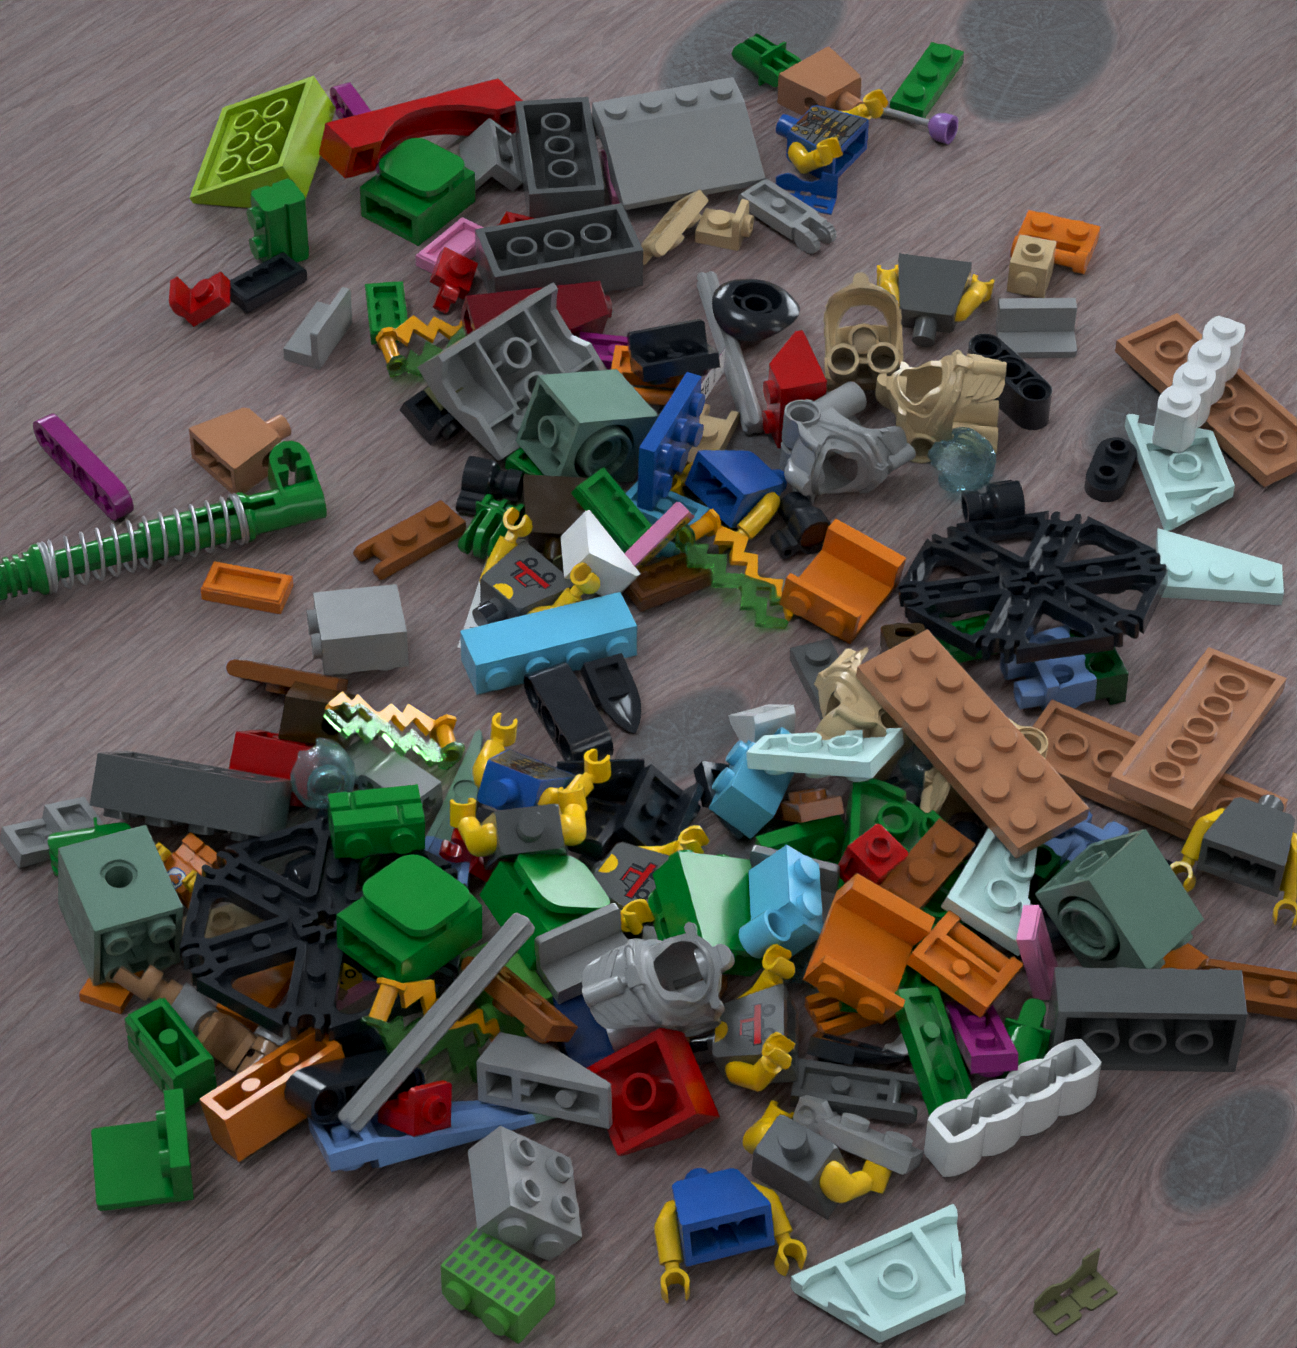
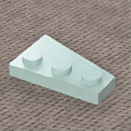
[1156,528,1284,605]
[746,728,904,782]
[941,827,1037,956]

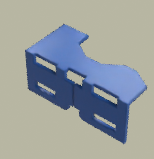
[776,172,838,215]

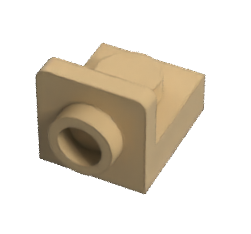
[695,199,754,251]

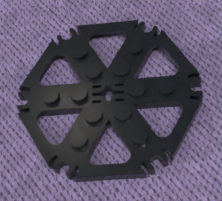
[898,511,1168,664]
[180,817,470,1042]

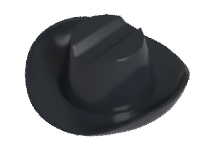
[712,279,800,341]

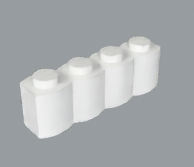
[1152,316,1245,453]
[924,1039,1102,1177]

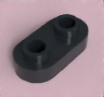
[1084,437,1137,502]

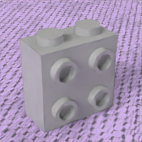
[306,584,409,675]
[468,1126,582,1261]

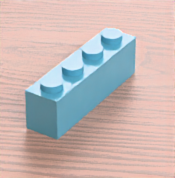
[460,592,637,695]

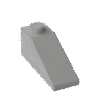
[476,1032,613,1129]

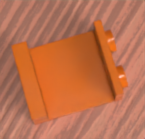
[779,519,906,644]
[803,873,935,1024]

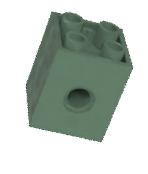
[515,369,659,483]
[58,825,183,986]
[1035,829,1204,969]

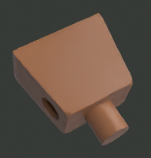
[777,46,864,116]
[189,407,291,494]

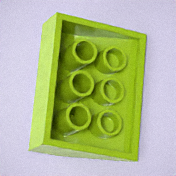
[189,76,336,208]

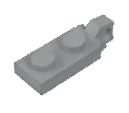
[792,1095,924,1175]

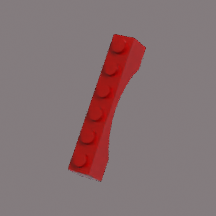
[319,78,523,179]

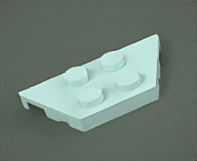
[1125,414,1235,531]
[791,1204,966,1343]

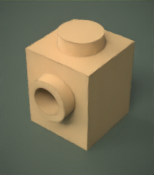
[1007,234,1057,298]

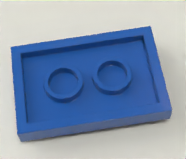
[637,372,705,512]

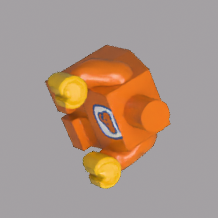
[155,832,220,909]

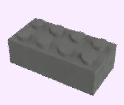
[515,97,604,218]
[475,203,643,293]
[89,751,294,842]
[1046,966,1247,1072]

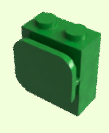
[360,138,476,246]
[648,850,763,977]
[479,853,610,970]
[336,855,482,983]

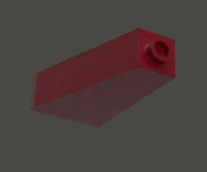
[460,281,612,338]

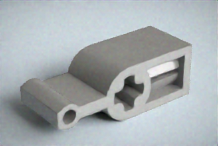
[331,738,443,823]

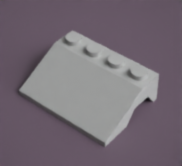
[592,77,765,210]
[417,282,607,461]

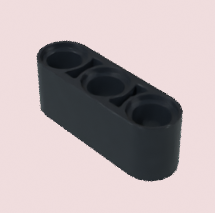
[968,334,1052,430]
[523,662,614,761]
[284,1049,425,1125]

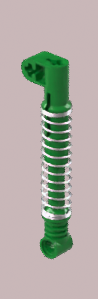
[0,441,327,602]

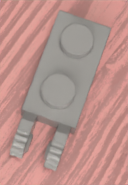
[738,178,837,255]

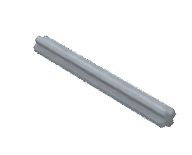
[696,271,764,435]
[338,913,535,1133]

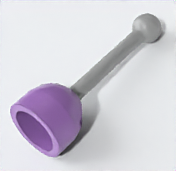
[881,106,958,144]

